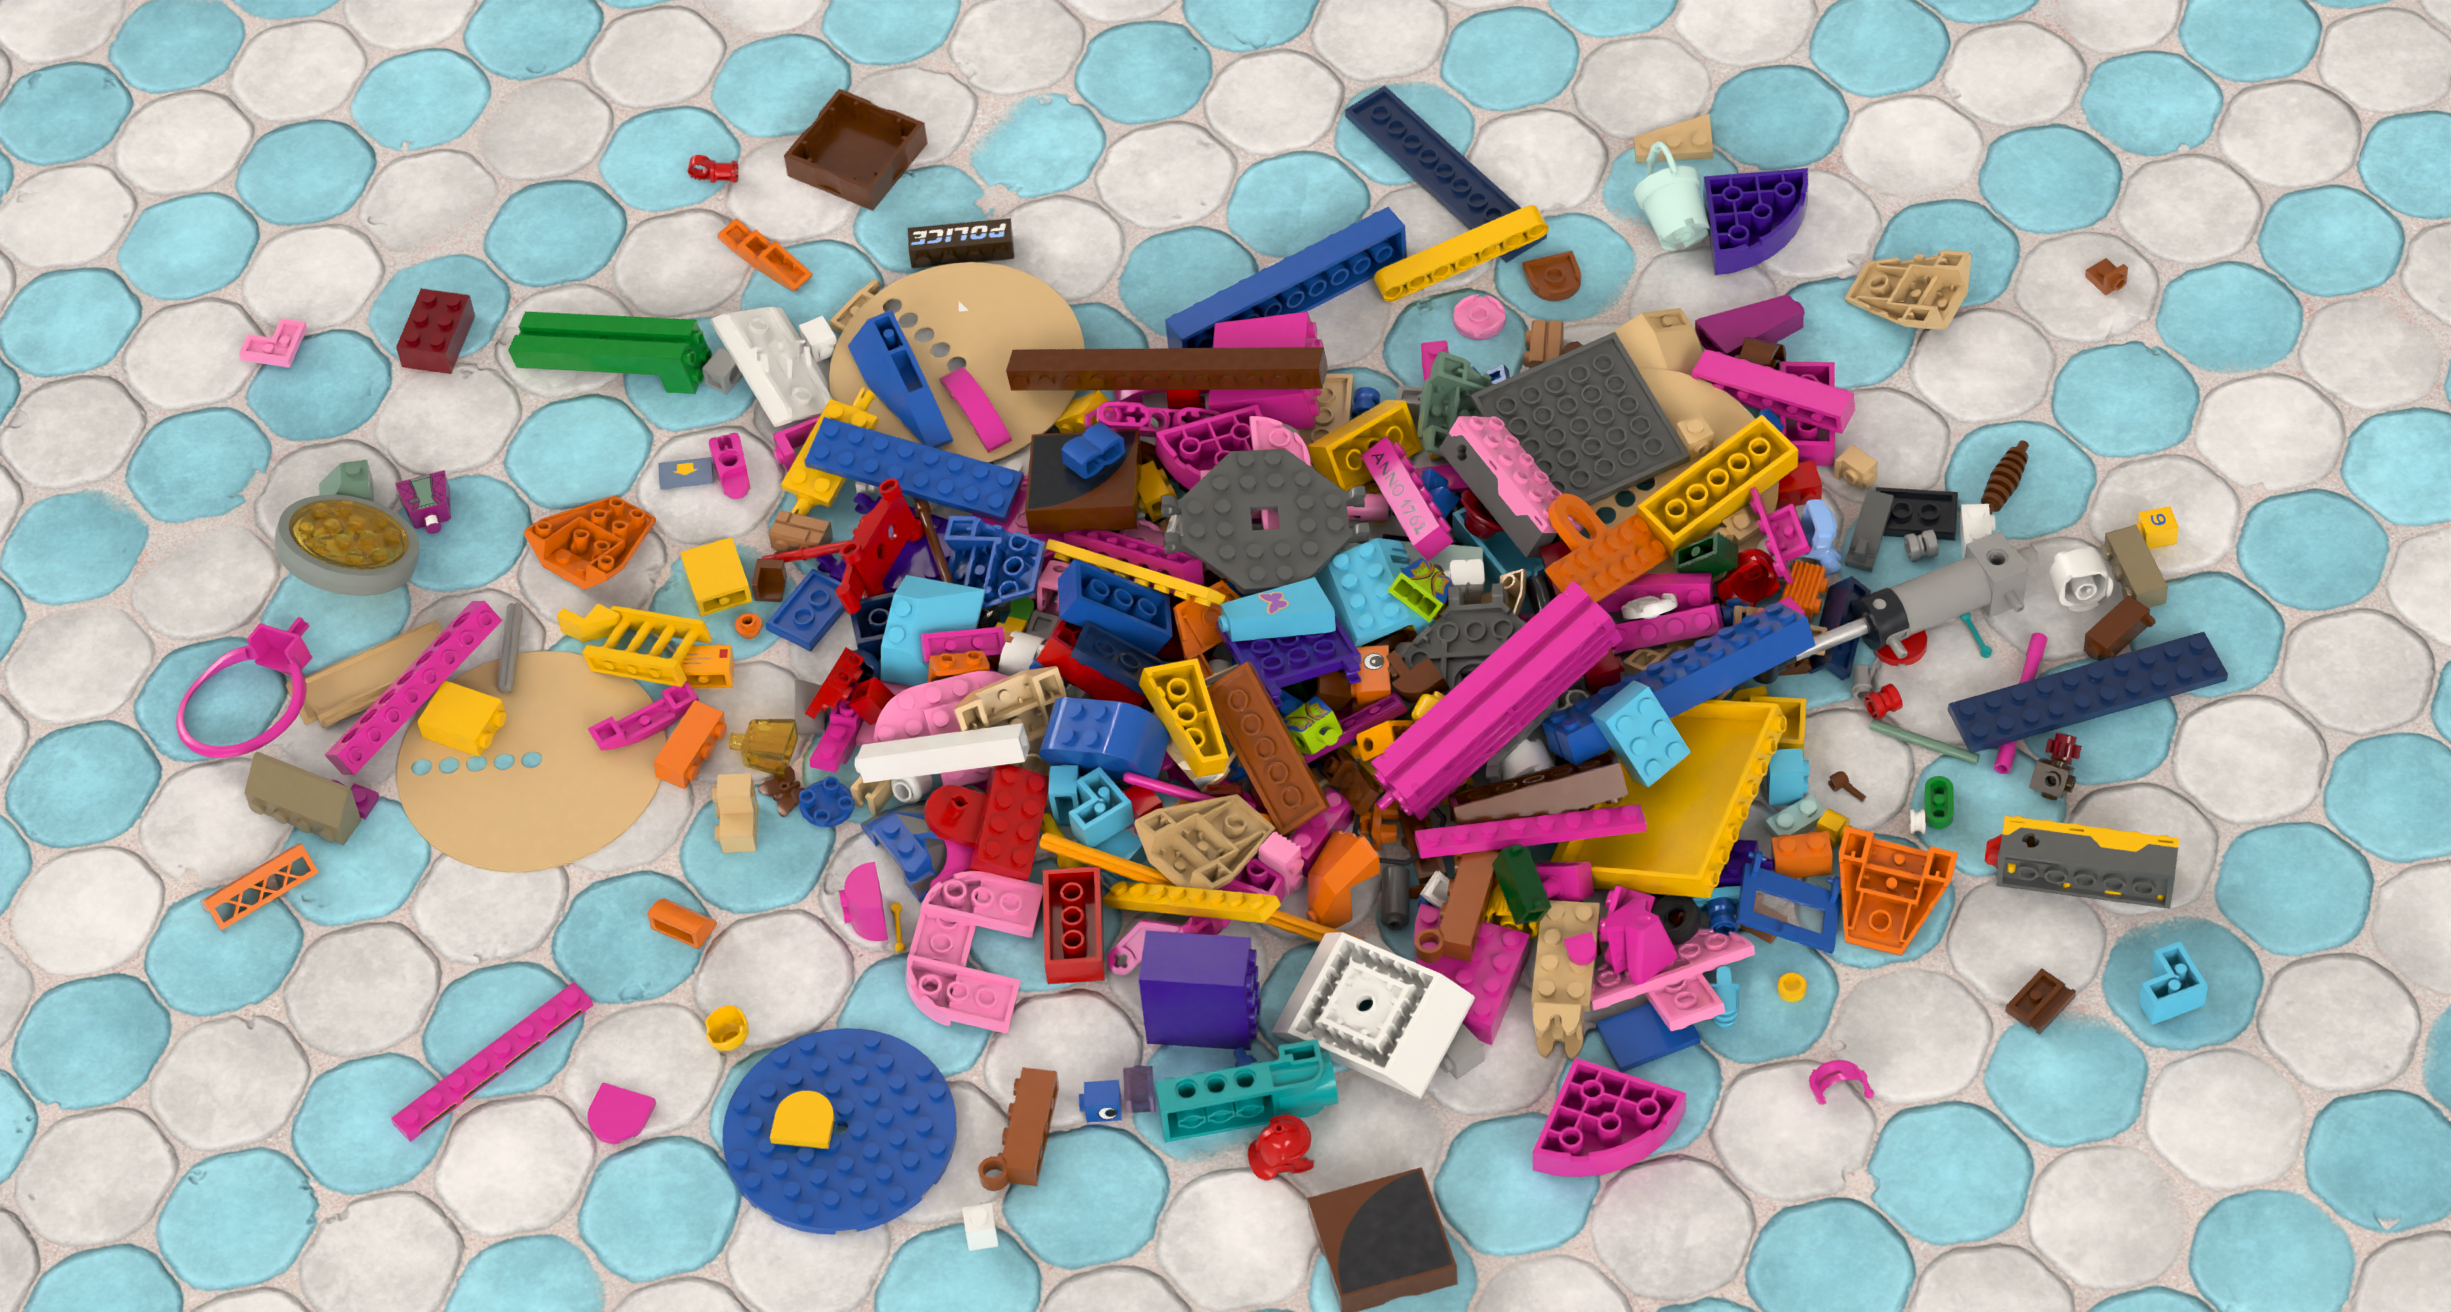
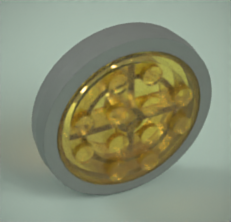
[275,495,419,596]

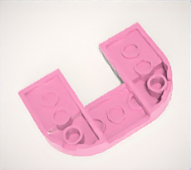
[905,871,1043,1034]

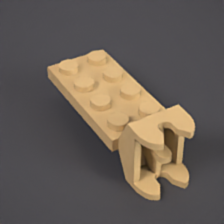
[1531,900,1601,1060]

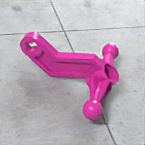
[1107,916,1231,975]

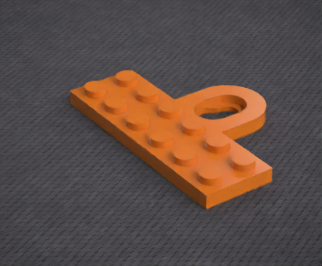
[1544,494,1671,603]

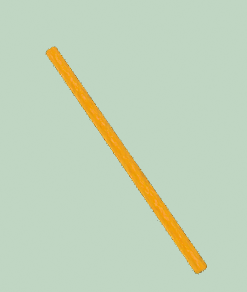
[1040,833,1363,942]

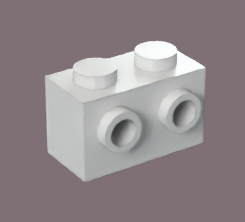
[1959,504,1995,559]

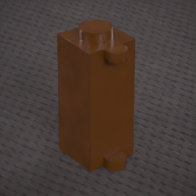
[2083,595,2156,661]

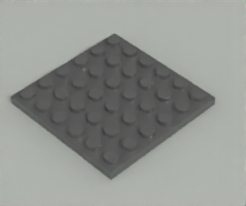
[1471,332,1690,506]

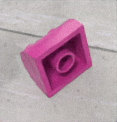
[839,861,888,941]

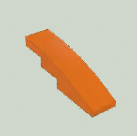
[718,218,813,292]

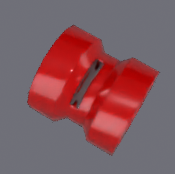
[1864,683,1903,720]

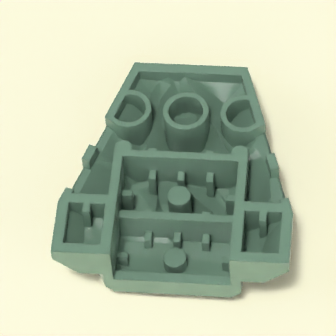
[1417,351,1494,457]

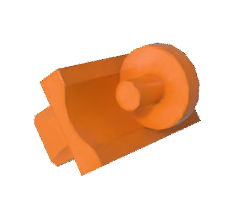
[1353,793,1400,851]

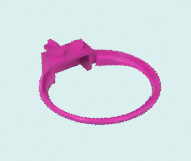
[176,617,312,758]

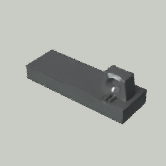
[1845,489,1894,572]

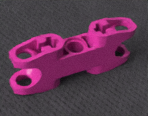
[1085,402,1220,438]

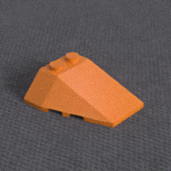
[1839,826,1958,956]

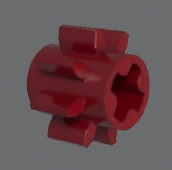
[2045,733,2082,765]

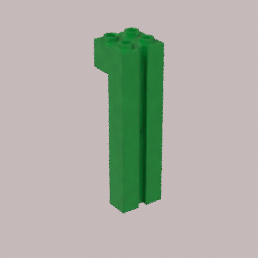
[508,311,712,394]

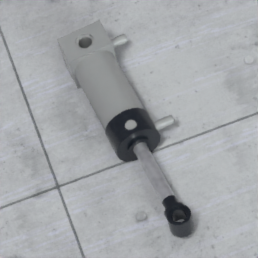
[1753,531,2028,684]

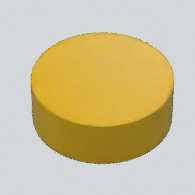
[1777,972,1807,1002]

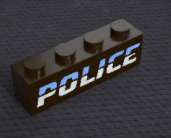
[908,218,1015,268]

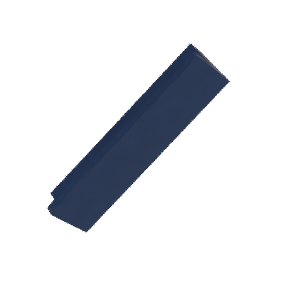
[1808,576,1871,680]

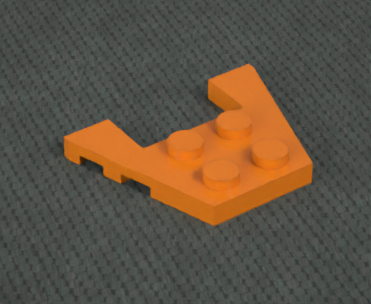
[1173,580,1241,679]

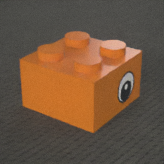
[1351,645,1391,714]

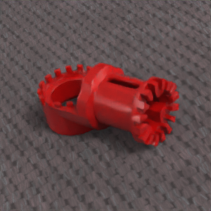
[688,155,739,183]

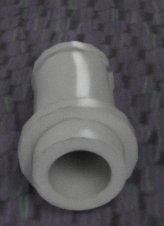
[1851,664,1874,701]

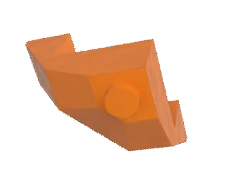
[1306,829,1380,929]

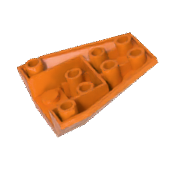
[524,495,656,590]

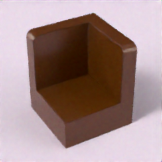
[752,559,787,602]
[1312,671,1351,712]

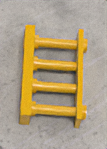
[582,606,713,687]

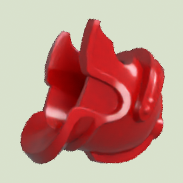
[1716,548,1780,608]
[1248,1115,1314,1181]

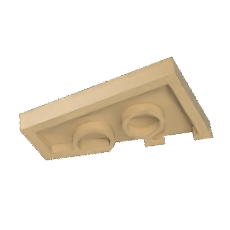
[1634,114,1713,163]

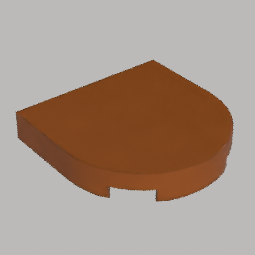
[1522,251,1581,301]

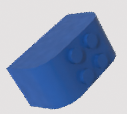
[1039,697,1170,780]

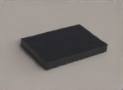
[1876,487,1958,541]

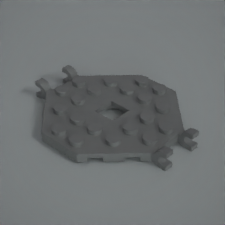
[1161,449,1370,595]
[1391,583,1558,784]

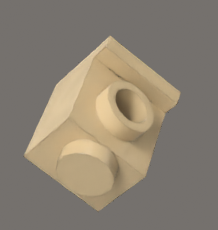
[1834,445,1878,491]

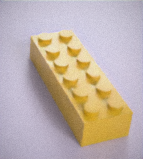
[1637,415,1798,559]

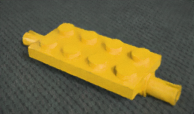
[781,388,879,516]

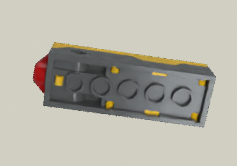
[1984,816,2179,909]

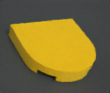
[770,1091,835,1149]

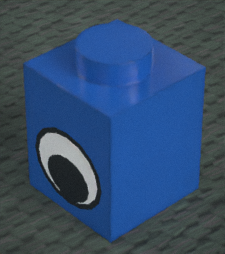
[1079,1080,1122,1123]

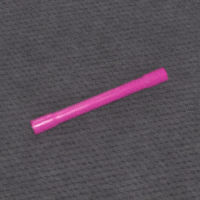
[1994,633,2048,774]

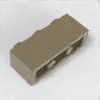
[2101,524,2168,608]

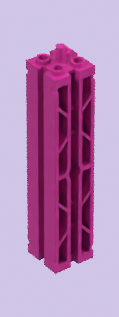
[1371,581,1623,821]

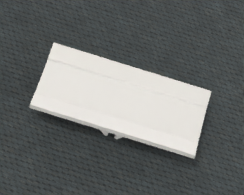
[710,307,832,427]

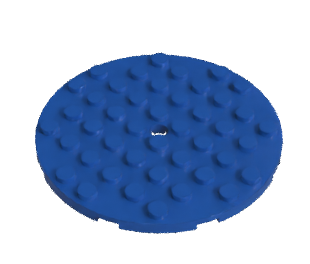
[722,1028,957,1234]

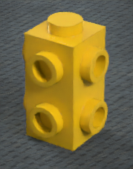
[1137,461,1178,522]

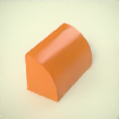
[647,898,717,950]

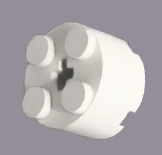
[2049,547,2113,612]
[998,631,1048,677]
[1501,739,1555,781]

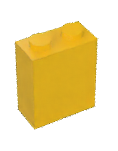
[680,537,752,617]
[417,680,506,757]

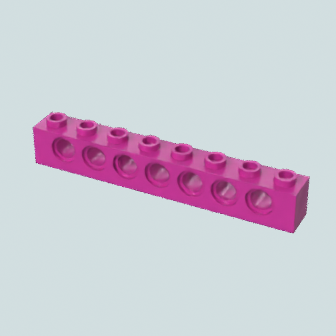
[324,601,503,775]

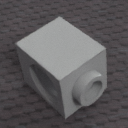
[702,348,743,395]

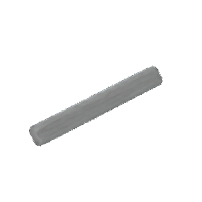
[497,603,523,693]

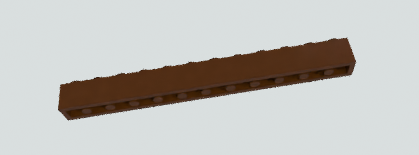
[1006,347,1328,391]

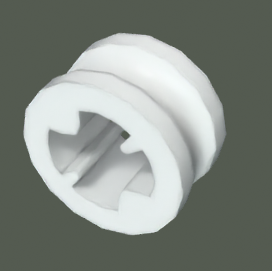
[1909,809,1925,835]

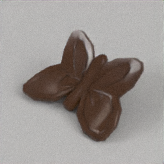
[758,765,806,817]

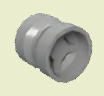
[1904,529,1939,562]

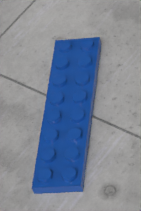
[804,417,1025,523]

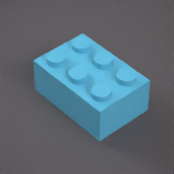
[1591,680,1691,787]

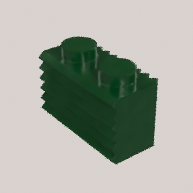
[1674,532,1738,578]

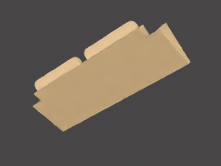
[285,620,444,728]

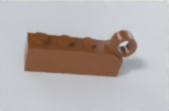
[1415,850,1499,963]
[978,1067,1059,1191]

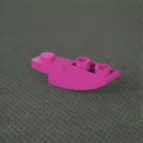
[810,682,864,773]

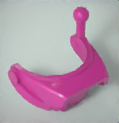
[1809,1060,1874,1105]

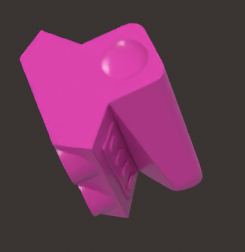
[1600,899,1677,985]

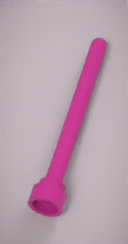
[1123,772,1256,809]

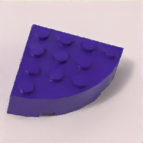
[1703,168,1808,275]

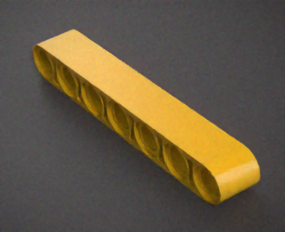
[1374,205,1549,302]

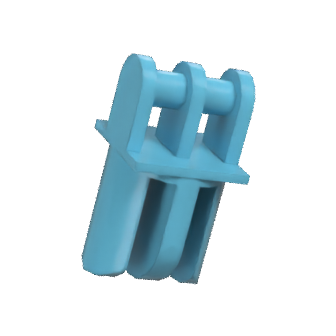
[1710,966,1739,1028]

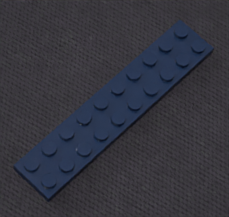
[1345,85,1547,263]
[1947,632,2228,754]

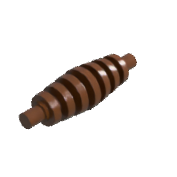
[1981,440,2029,515]

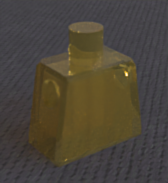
[729,719,798,777]

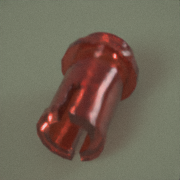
[1207,781,1243,799]

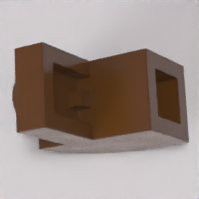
[1386,650,1450,703]

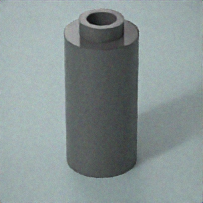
[1380,865,1410,930]

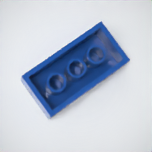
[1058,558,1172,656]

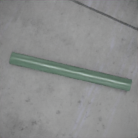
[1870,719,1980,765]

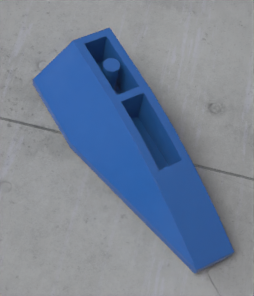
[848,310,953,448]

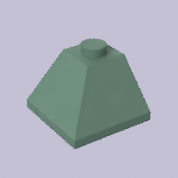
[319,460,374,528]

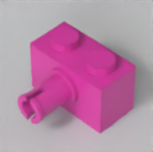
[1535,861,1594,902]

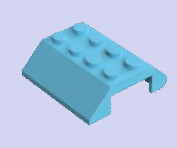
[1314,538,1436,647]

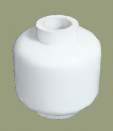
[891,774,933,804]

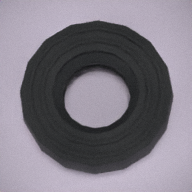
[1651,895,1701,945]

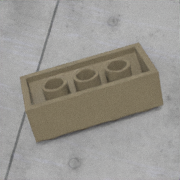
[244,751,361,845]

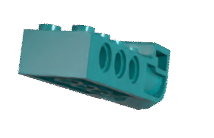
[1155,1039,1338,1143]

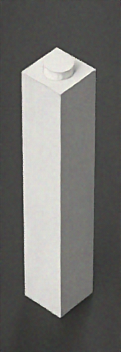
[855,723,1030,783]

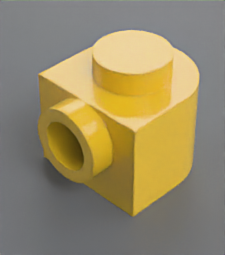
[1816,808,1852,849]

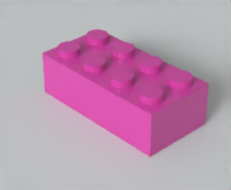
[1780,362,1835,466]

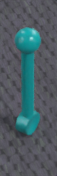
[1960,613,1992,658]

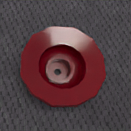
[1461,489,1505,540]

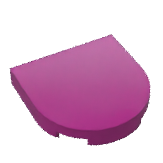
[587,1082,656,1144]

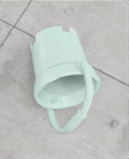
[1634,141,1710,251]

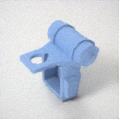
[1799,500,1842,575]

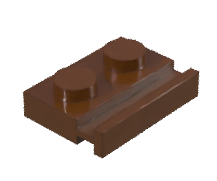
[2005,968,2076,1035]

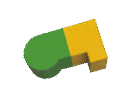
[995,597,1034,633]

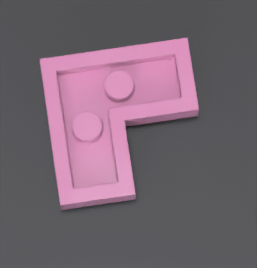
[239,318,307,368]

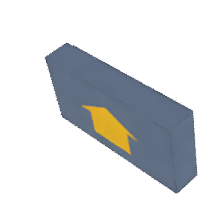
[658,457,714,489]

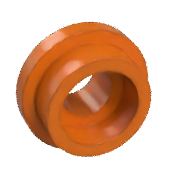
[735,613,762,639]

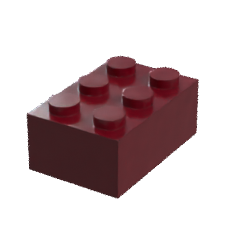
[396,288,475,374]

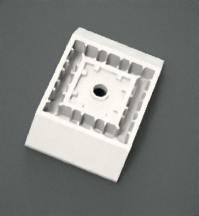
[1271,932,1475,1099]

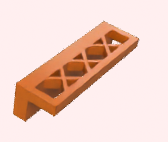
[200,844,319,930]

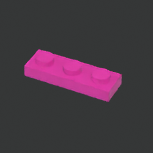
[920,627,1005,663]

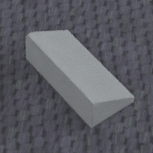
[795,680,825,735]

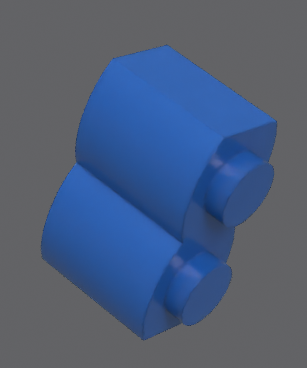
[1061,423,1125,479]

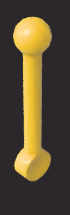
[890,902,906,952]

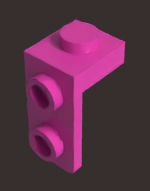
[773,416,820,472]

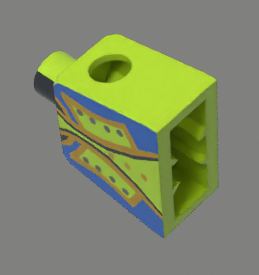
[1387,558,1452,623]
[1283,696,1343,755]

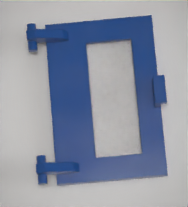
[1736,850,1841,954]

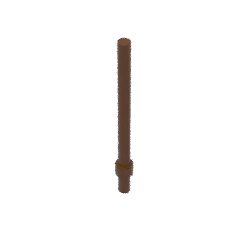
[913,497,954,584]

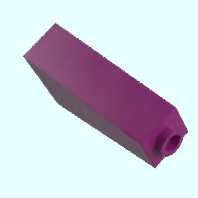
[1695,294,1805,357]

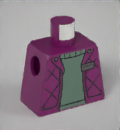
[395,470,451,534]

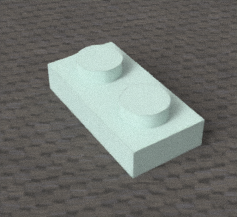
[1765,794,1826,837]

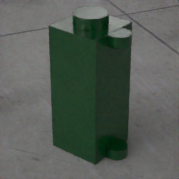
[1492,844,1551,925]

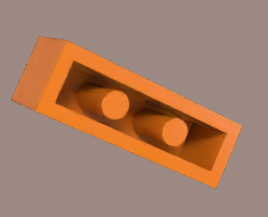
[654,700,727,789]

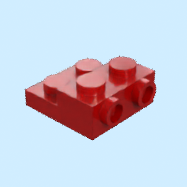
[805,647,865,719]

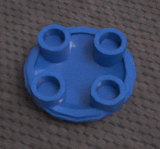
[799,776,855,827]

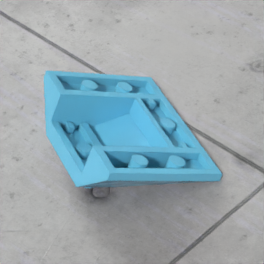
[881,575,986,687]

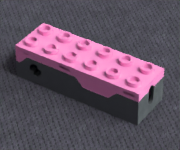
[1438,416,1584,558]

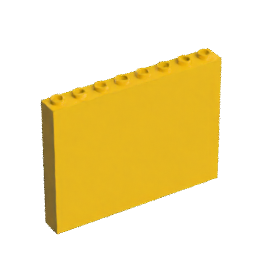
[1550,699,1787,898]

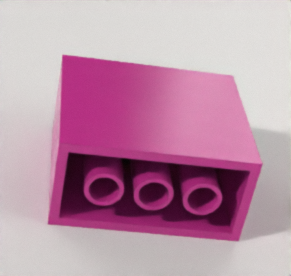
[1208,312,1324,430]

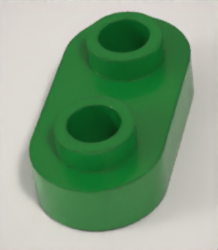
[1924,776,1954,829]

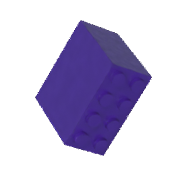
[1138,931,1262,1051]

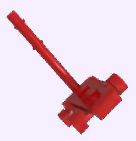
[762,478,925,614]

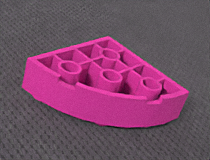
[1156,404,1263,490]
[1414,904,1530,1045]
[1532,1058,1686,1177]

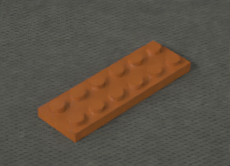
[1207,661,1331,837]

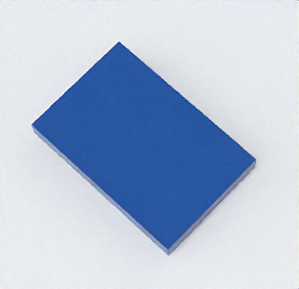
[765,568,845,652]
[1596,1002,1701,1072]

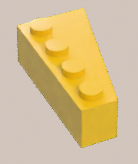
[1139,658,1229,778]

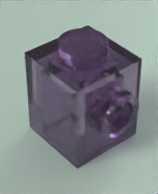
[1123,1065,1156,1113]

